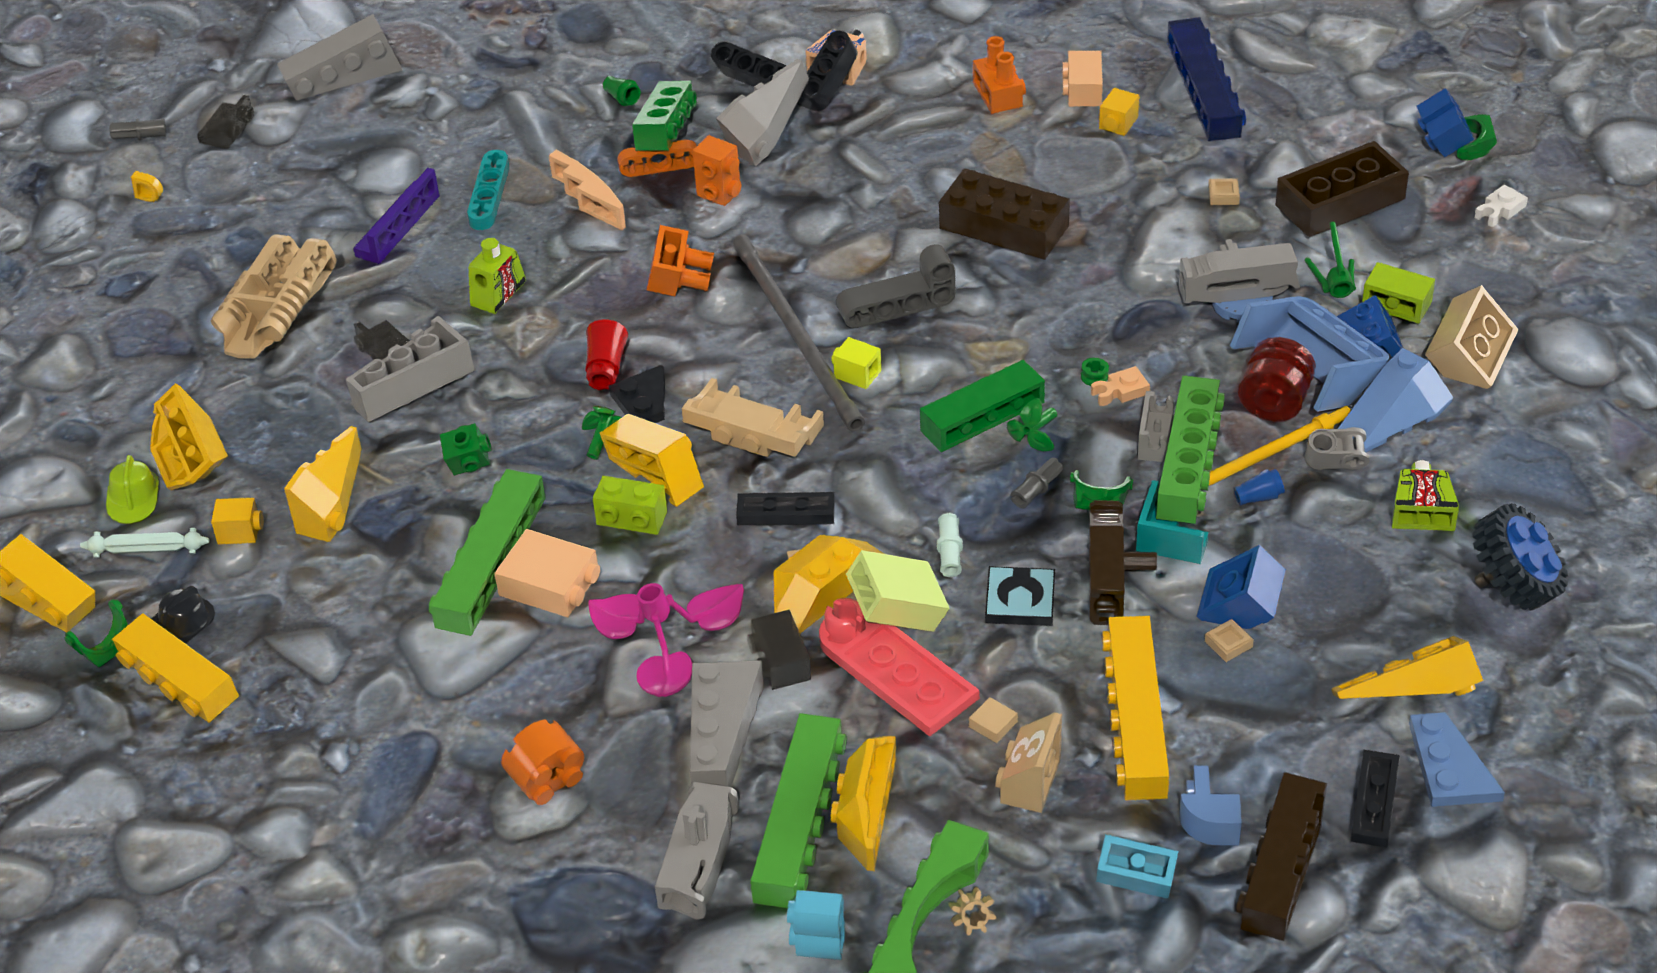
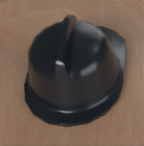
[151,585,215,644]

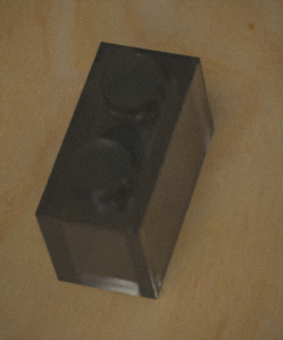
[747,609,811,690]

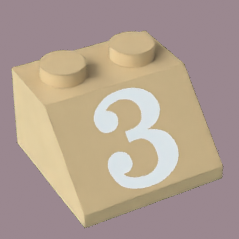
[995,712,1062,813]

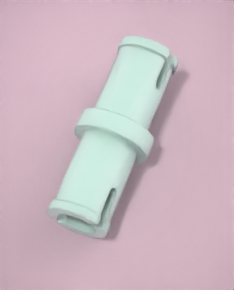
[937,513,963,577]

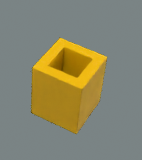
[1099,88,1139,136]
[211,498,264,544]

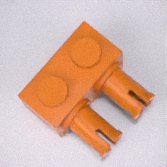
[973,36,1026,114]
[646,225,714,296]

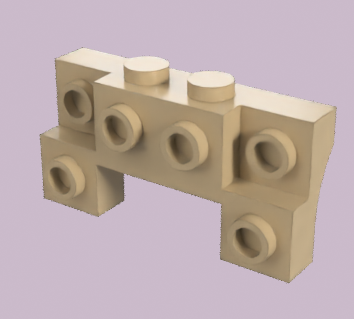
[682,378,824,457]

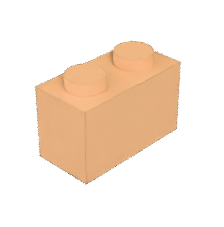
[1062,51,1102,107]

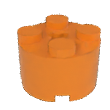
[501,719,584,805]

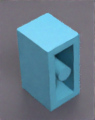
[1096,834,1179,899]

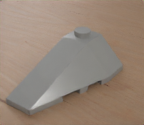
[716,59,809,167]

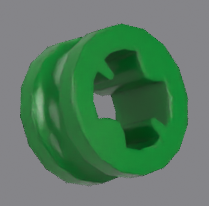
[1081,357,1109,386]

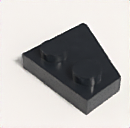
[609,365,665,423]

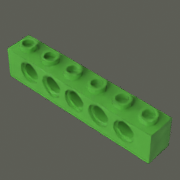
[1156,375,1225,524]

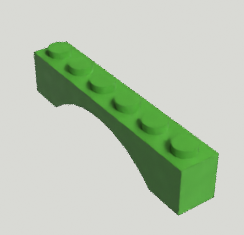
[864,820,989,973]

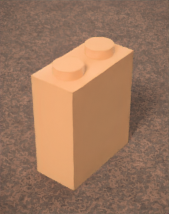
[494,529,600,617]

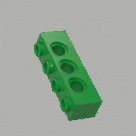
[632,81,697,151]

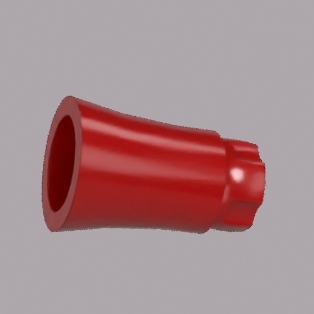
[585,319,628,390]

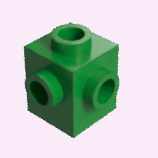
[439,423,492,476]

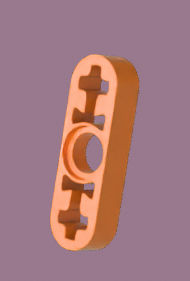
[617,140,697,177]

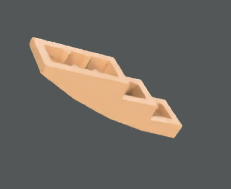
[549,150,626,230]

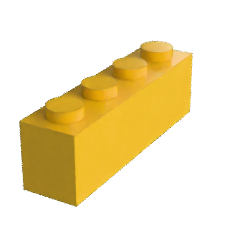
[112,613,239,723]

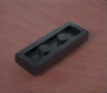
[736,492,835,525]
[1350,749,1400,848]

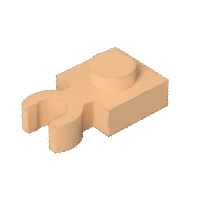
[1091,366,1150,406]

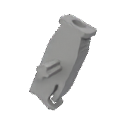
[1179,239,1300,304]
[655,782,739,920]

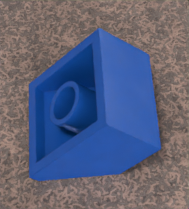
[1197,545,1286,629]

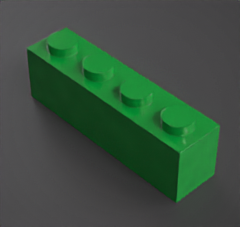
[920,360,1045,453]

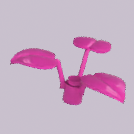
[589,583,744,697]

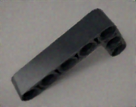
[711,30,858,111]

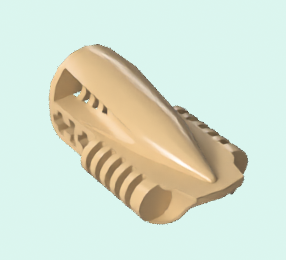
[211,234,337,358]

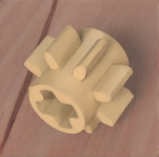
[949,886,996,936]

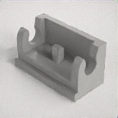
[1138,391,1174,462]

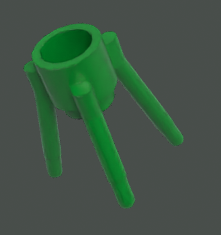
[1305,221,1356,298]

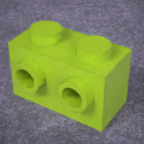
[1362,262,1435,324]
[593,475,667,535]

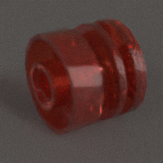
[1238,337,1316,422]

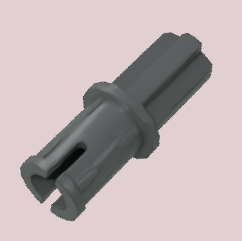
[109,118,166,140]
[1010,457,1063,509]

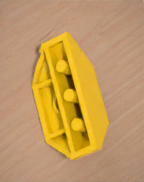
[150,383,228,490]
[774,535,884,635]
[831,736,896,871]

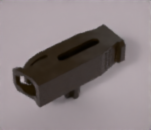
[1089,500,1157,625]

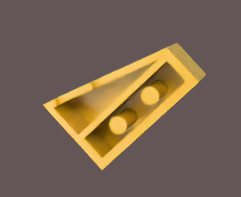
[600,414,704,507]
[0,534,95,633]

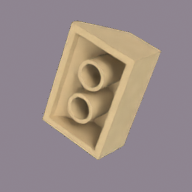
[1425,285,1519,389]

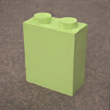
[846,550,949,632]

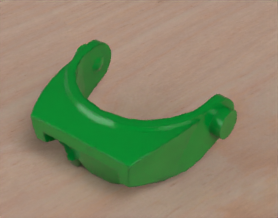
[1456,114,1497,160]
[1070,470,1134,510]
[64,599,128,667]

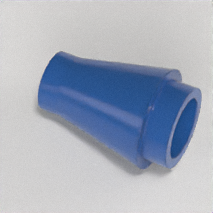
[1233,468,1285,506]

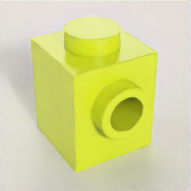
[831,337,881,389]

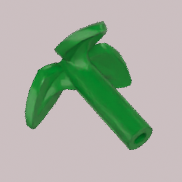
[1007,398,1057,452]
[582,406,622,460]

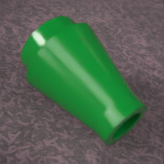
[603,76,641,106]

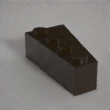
[1236,772,1327,941]

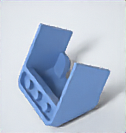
[1230,296,1389,412]

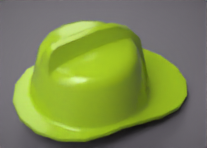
[106,455,159,524]

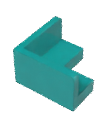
[1136,480,1209,564]

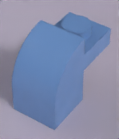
[1179,765,1242,846]

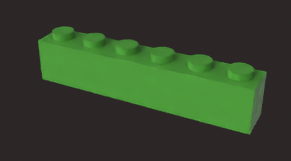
[429,469,546,636]
[751,713,847,908]

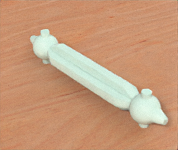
[80,528,210,558]

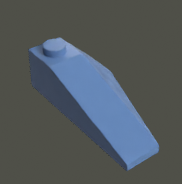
[1338,348,1453,452]

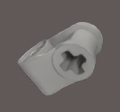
[1305,427,1369,470]

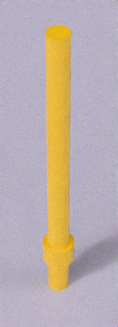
[1209,406,1351,486]

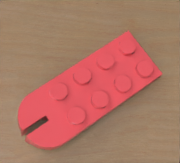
[819,598,979,737]

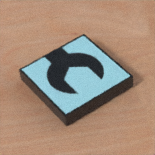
[985,566,1055,626]

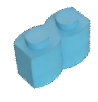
[787,890,845,960]

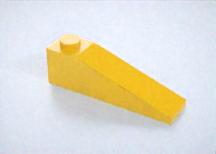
[284,426,362,542]
[1331,636,1484,699]

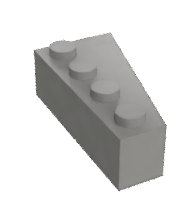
[277,14,403,101]
[346,316,475,422]
[690,661,764,787]

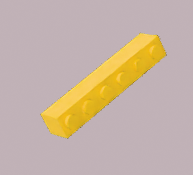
[1102,616,1169,800]

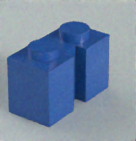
[1416,88,1474,158]

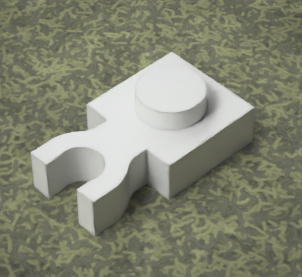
[1474,185,1528,227]

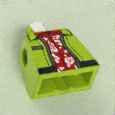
[468,238,526,314]
[1392,460,1459,531]

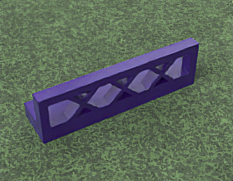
[353,167,440,264]

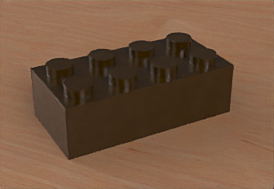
[1275,141,1409,237]
[939,168,1070,260]

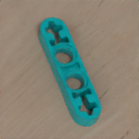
[467,149,509,230]

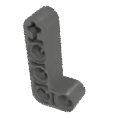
[835,244,956,328]

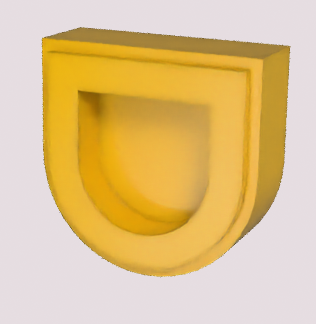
[131,171,163,202]

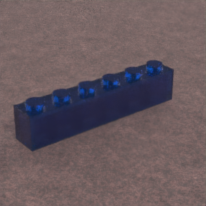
[1167,17,1246,142]

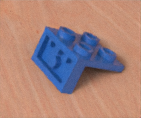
[1337,295,1404,357]

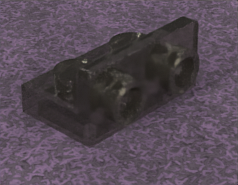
[197,95,254,149]
[354,320,410,360]

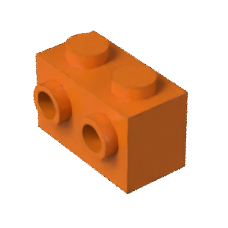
[692,135,742,206]

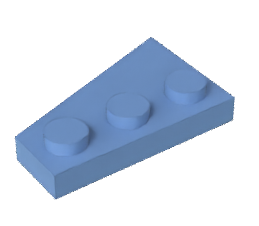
[1409,712,1505,807]

